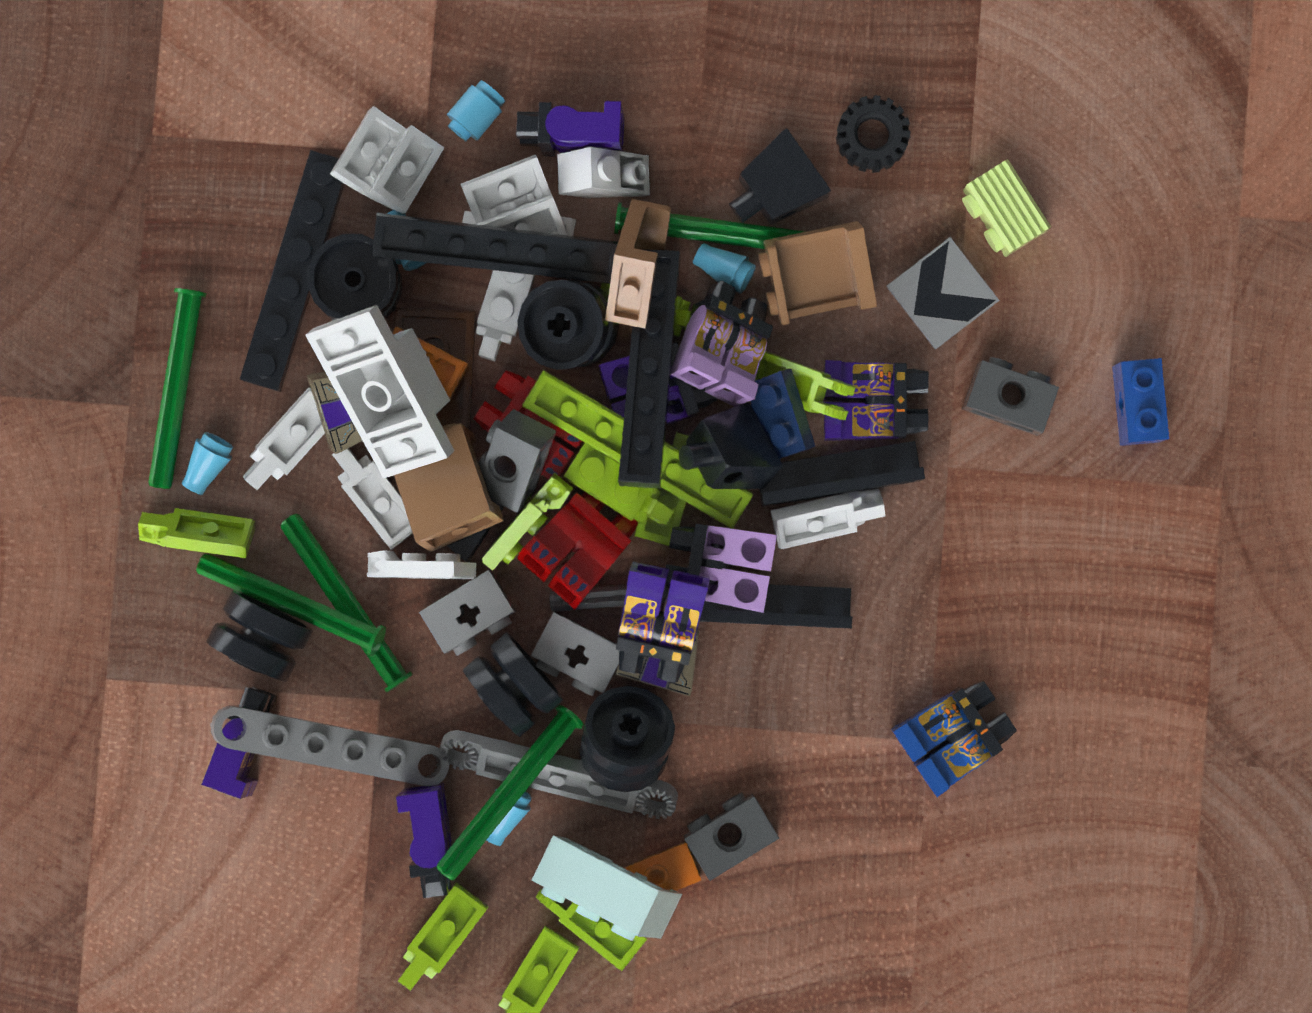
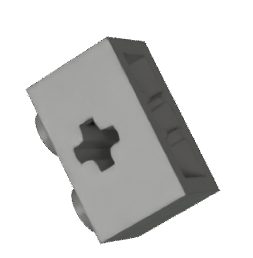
[419,570,516,656]
[531,612,620,696]

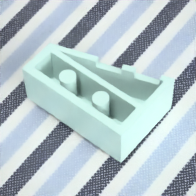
[532,835,682,941]

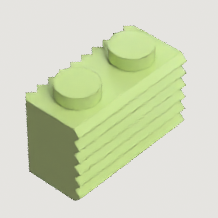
[962,159,1051,257]

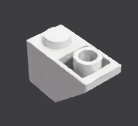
[557,147,650,198]

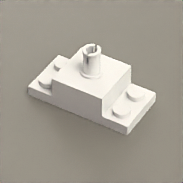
[306,305,455,479]

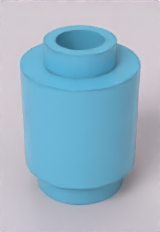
[447,80,505,141]

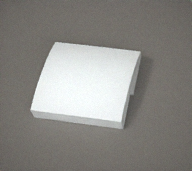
[330,106,444,214]
[461,154,568,235]

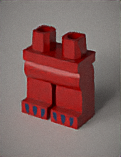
[473,370,583,480]
[517,492,638,609]

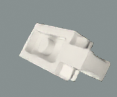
[476,270,535,362]
[243,387,325,490]
[332,448,413,550]
[771,489,885,549]
[367,550,476,579]

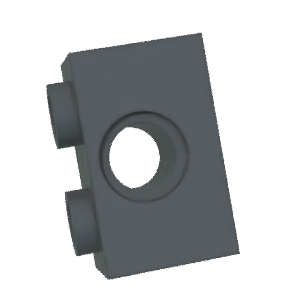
[962,357,1059,436]
[478,409,556,513]
[684,792,780,881]

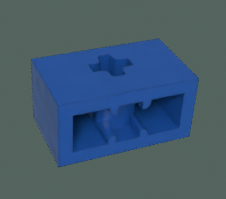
[1112,358,1169,446]

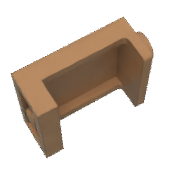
[605,199,671,328]
[758,221,877,325]
[394,423,504,552]

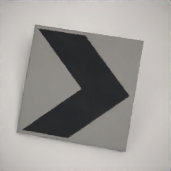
[886,237,1000,350]

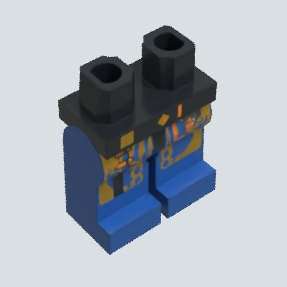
[891,681,1017,797]

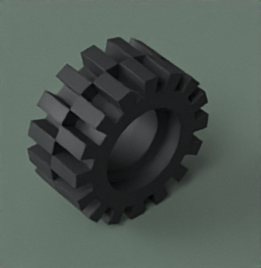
[836,95,911,173]

